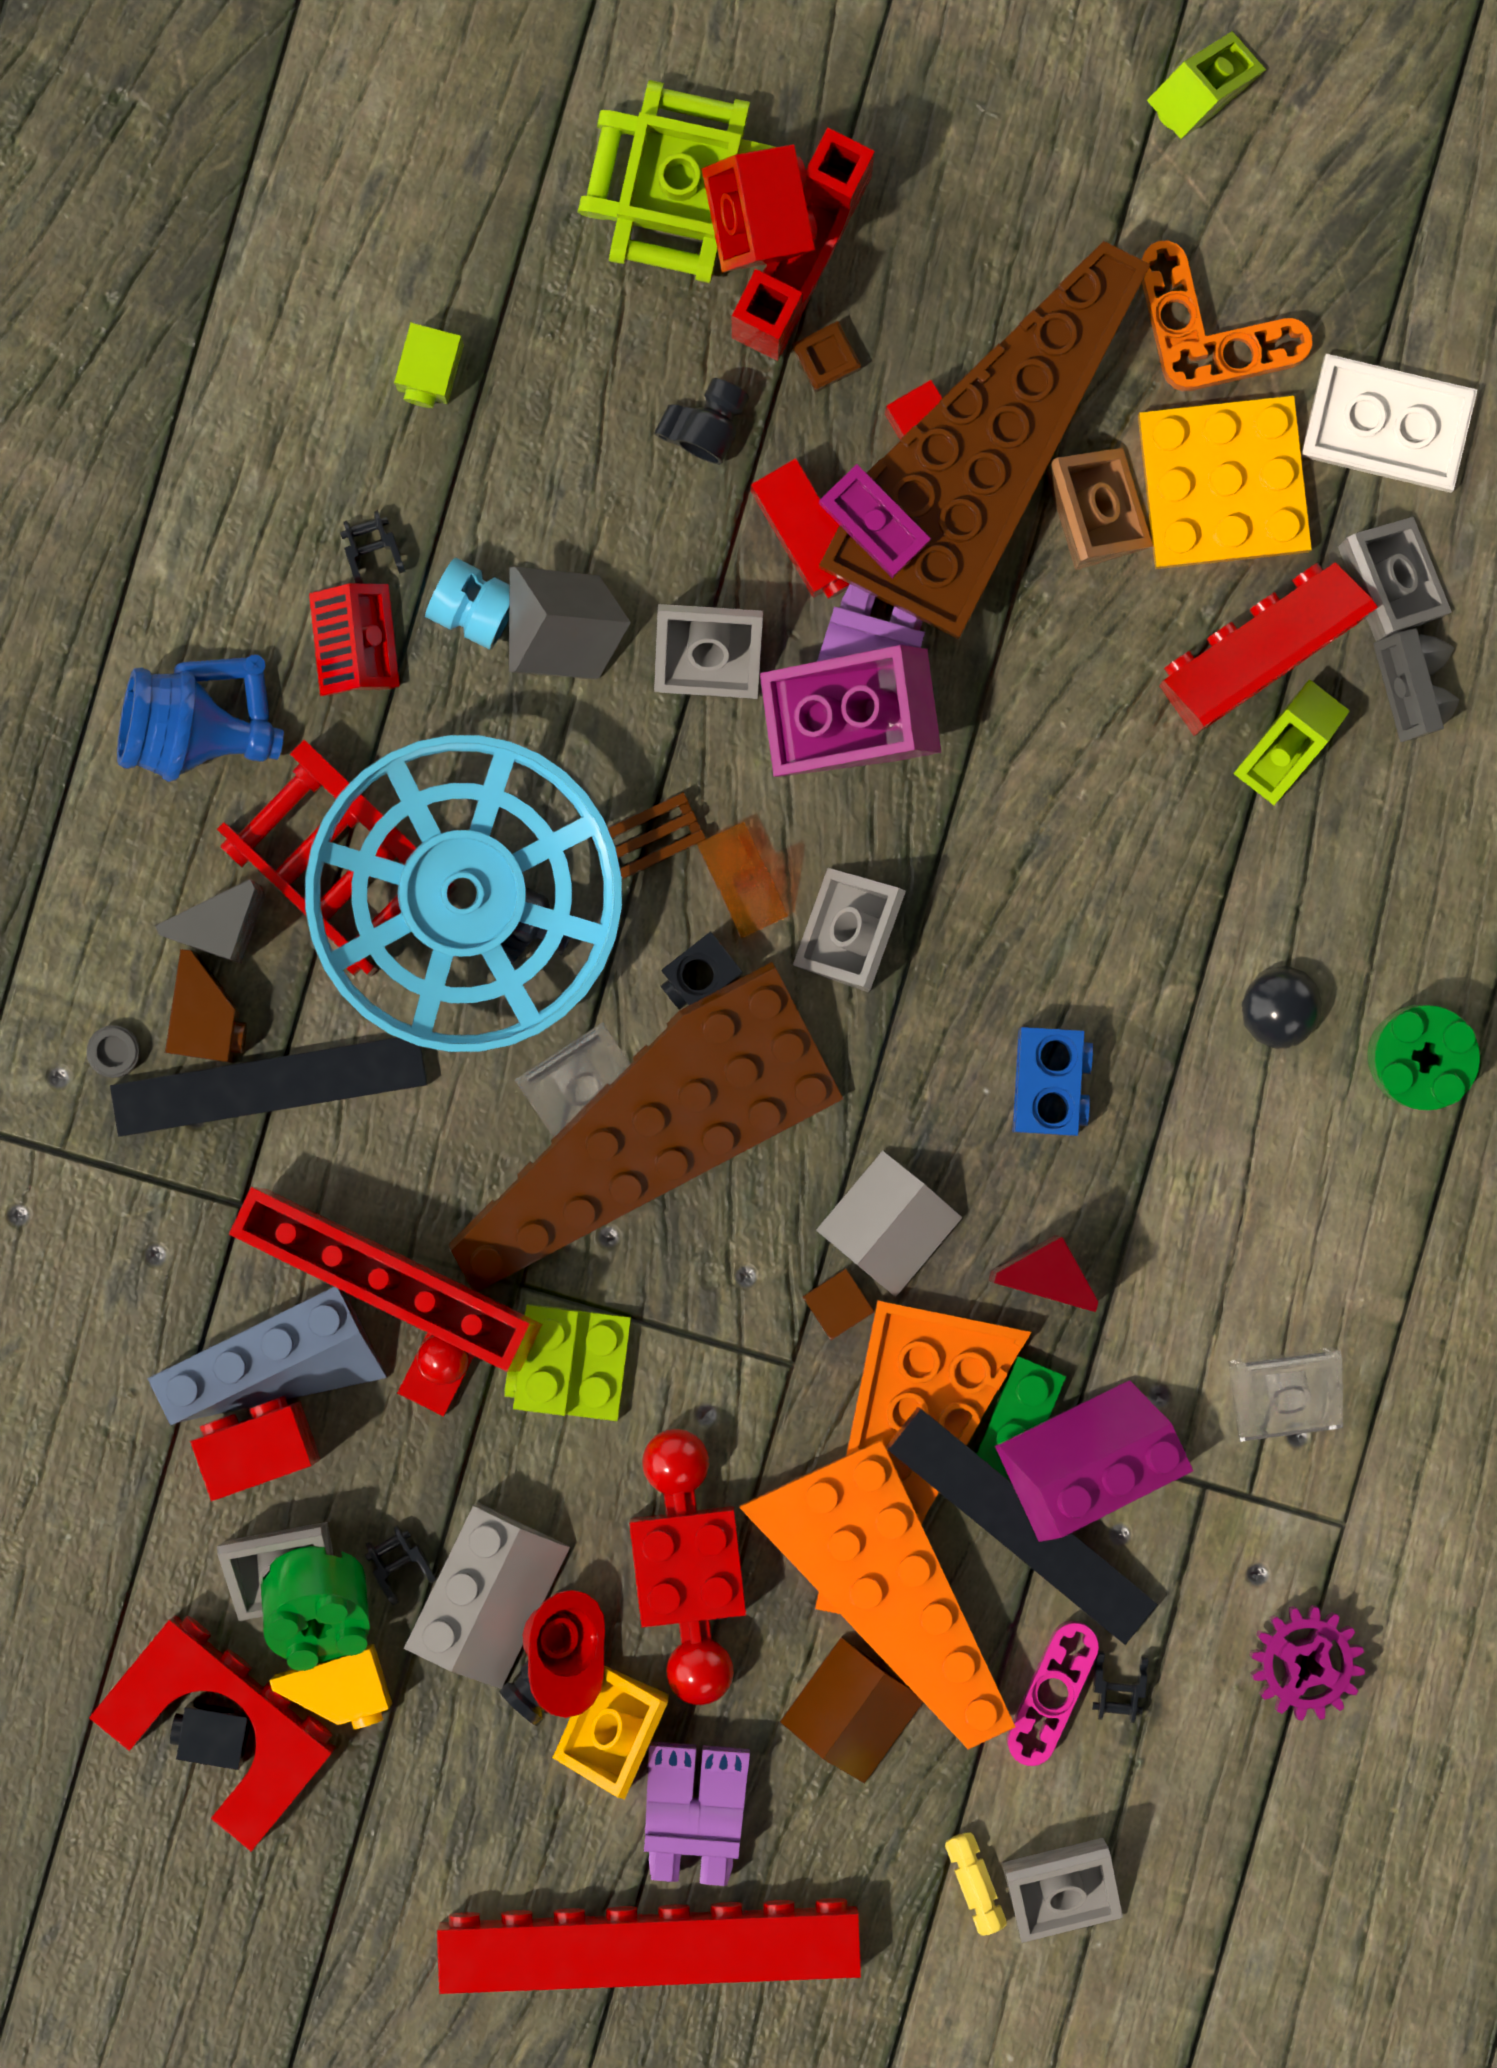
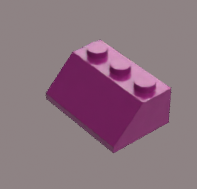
[995,1380,1193,1542]

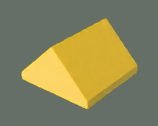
[552,1666,669,1800]

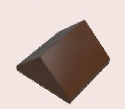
[780,1637,923,1784]

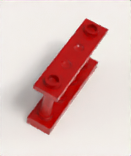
[217,740,458,977]

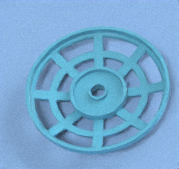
[305,735,622,1052]

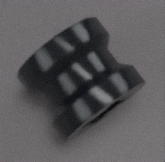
[499,1660,545,1726]

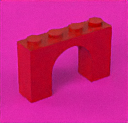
[731,127,875,361]
[751,380,942,599]
[89,1615,336,1851]

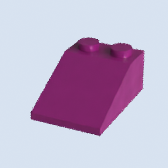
[760,645,942,777]

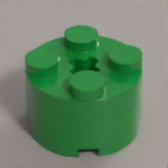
[1367,1005,1480,1110]
[261,1546,370,1671]

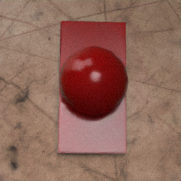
[397,1333,474,1417]

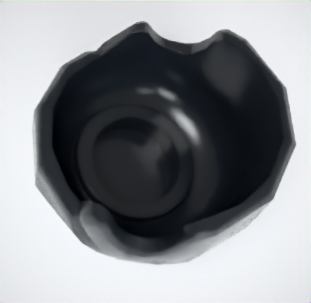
[1241,965,1322,1049]

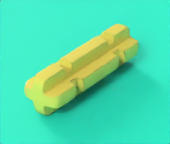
[945,1832,1007,1936]

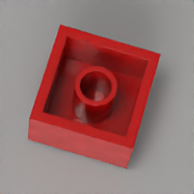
[702,144,817,273]
[190,1396,321,1502]

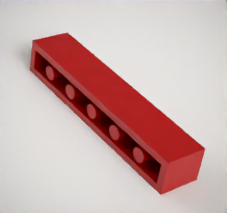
[229,1187,543,1372]

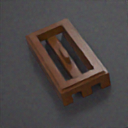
[590,792,706,880]

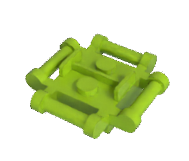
[577,80,775,283]

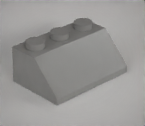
[404,1502,570,1689]

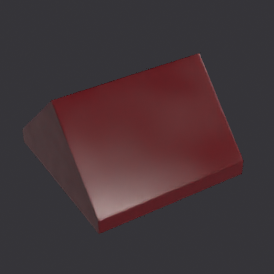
[988,1235,1099,1312]

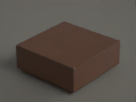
[792,321,861,393]
[802,1268,874,1340]

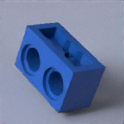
[1012,1027,1093,1136]

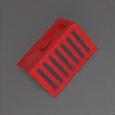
[309,583,400,696]

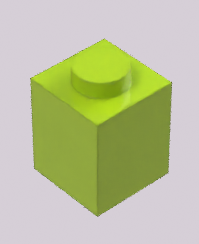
[394,322,464,408]

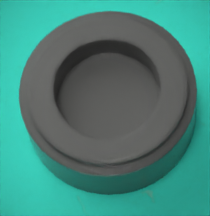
[87,1026,141,1078]

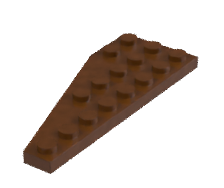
[819,241,1150,639]
[449,962,843,1292]

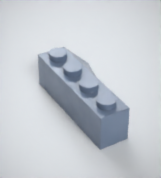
[147,1287,387,1426]

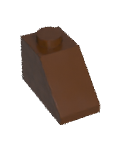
[165,949,247,1063]

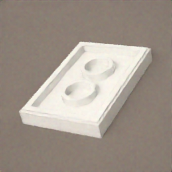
[1301,354,1477,493]

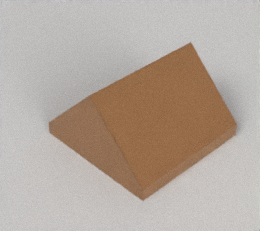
[1046,448,1153,571]

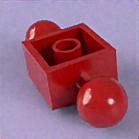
[629,1429,746,1705]

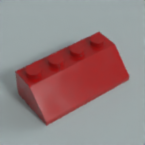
[1159,562,1378,736]

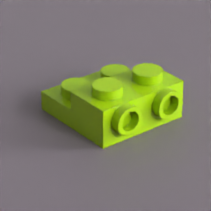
[504,1304,631,1421]

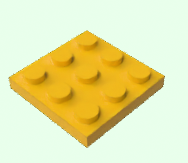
[1138,396,1312,569]

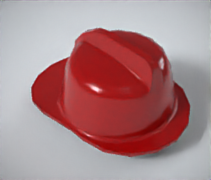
[522,1590,605,1718]

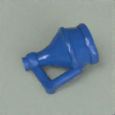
[117,655,284,782]

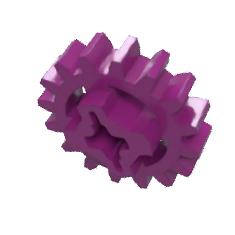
[1249,1605,1365,1721]

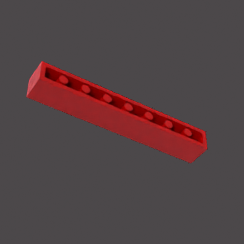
[437,1898,861,1994]

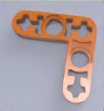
[1141,240,1312,391]

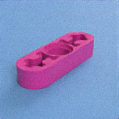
[1007,1621,1099,1766]

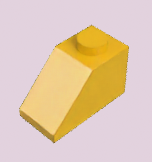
[269,1644,392,1729]

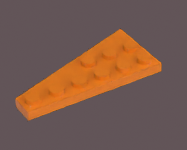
[815,1300,1031,1614]
[739,1439,1016,1749]

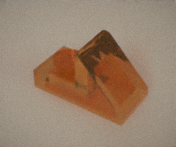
[697,822,788,939]

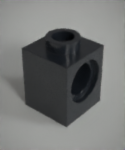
[660,931,743,1010]
[170,1702,251,1770]

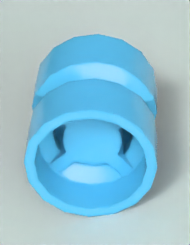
[425,557,510,650]

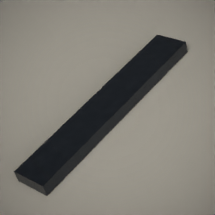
[110,1037,428,1137]
[885,1407,1158,1645]

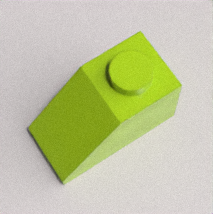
[1147,31,1266,139]
[1233,679,1350,805]

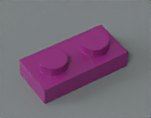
[819,464,931,579]

